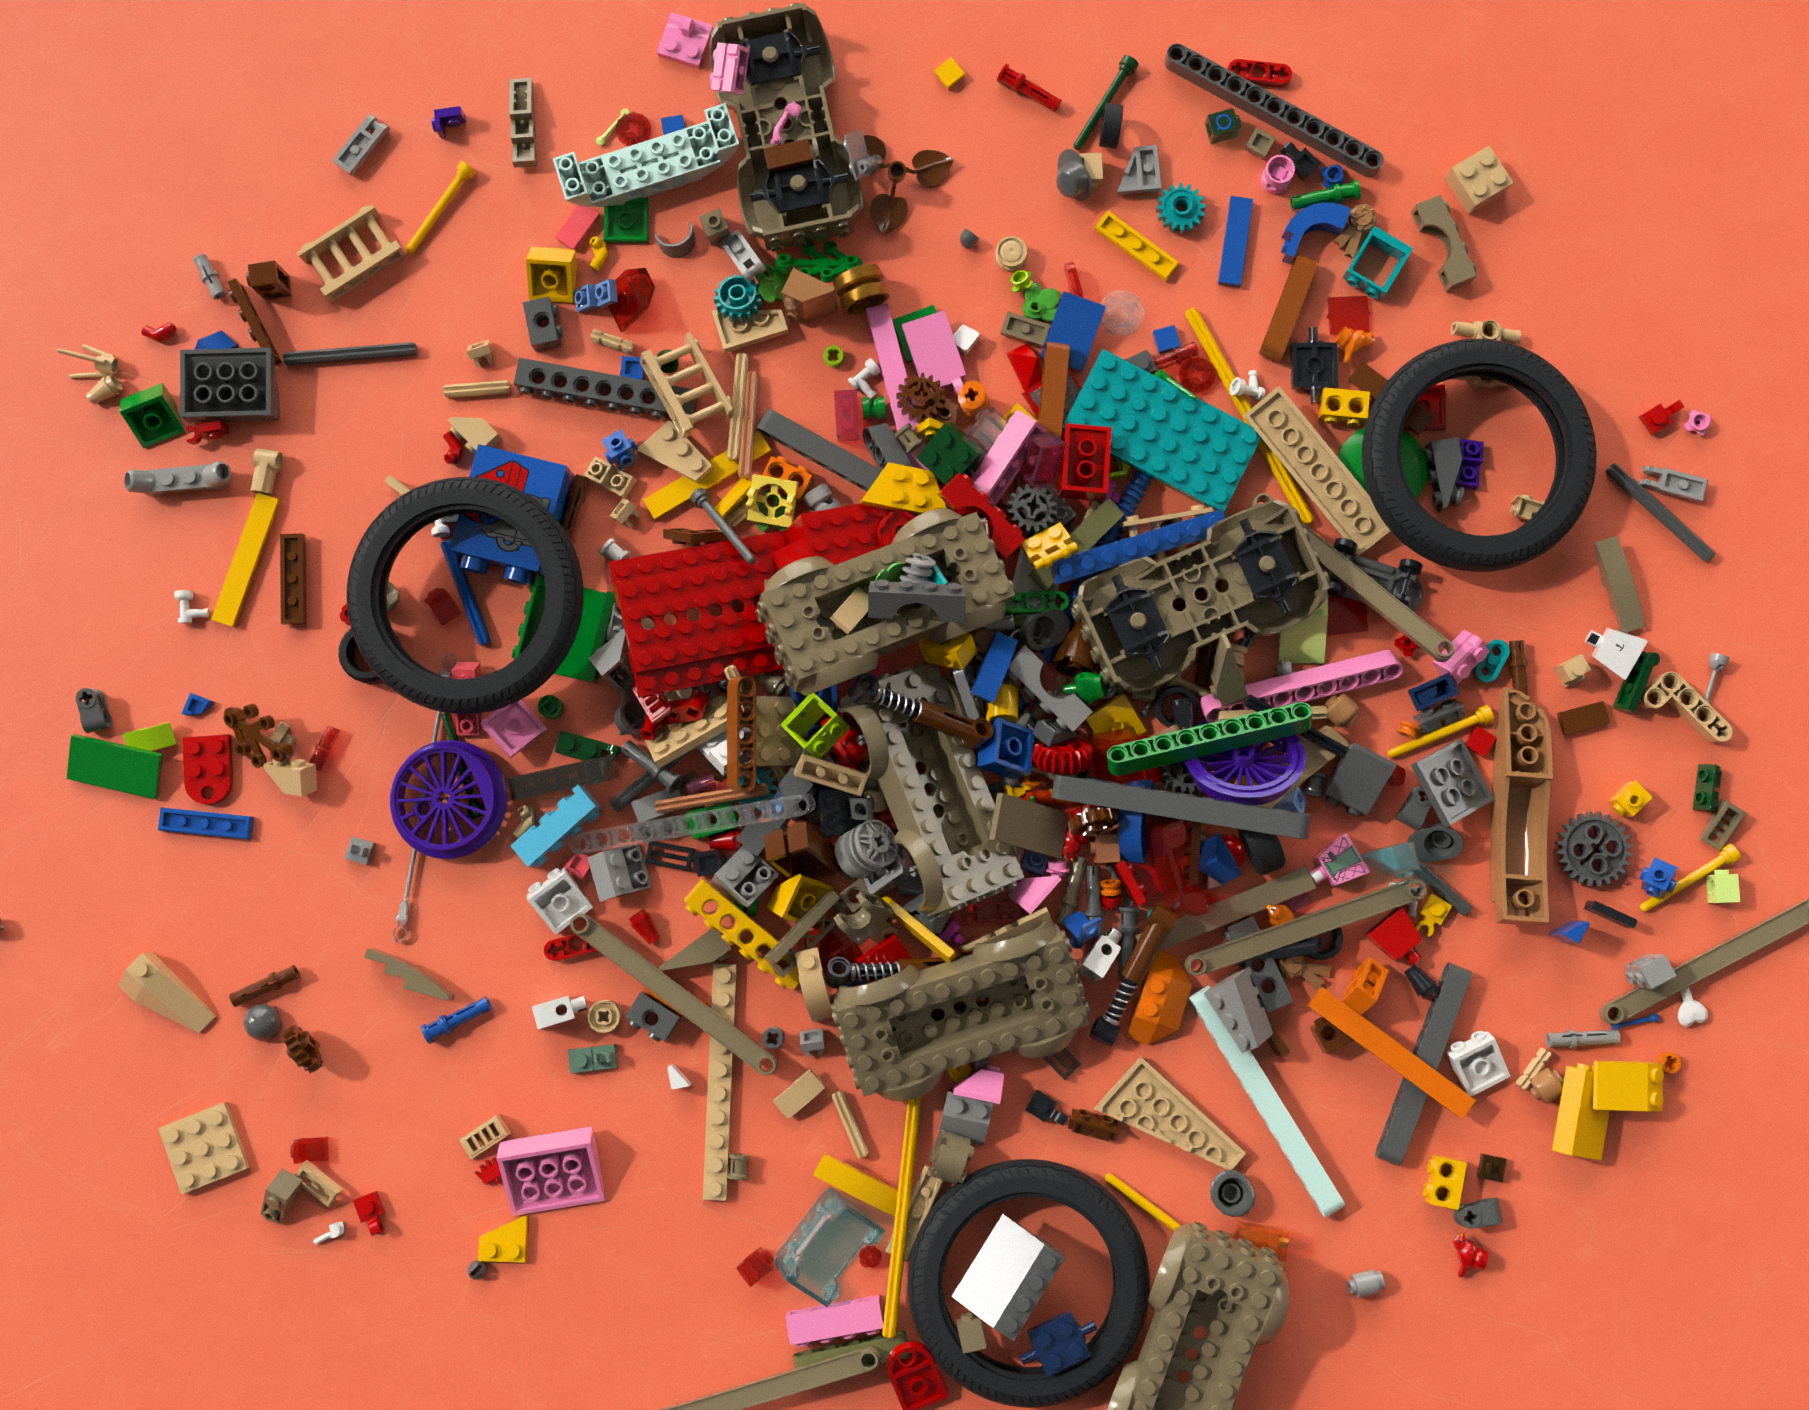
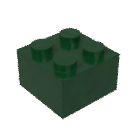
[916,422,986,485]

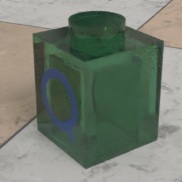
[1205,108,1241,144]

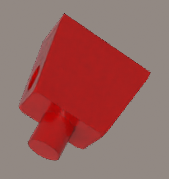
[1364,907,1422,965]

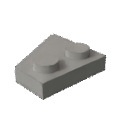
[1117,145,1161,195]

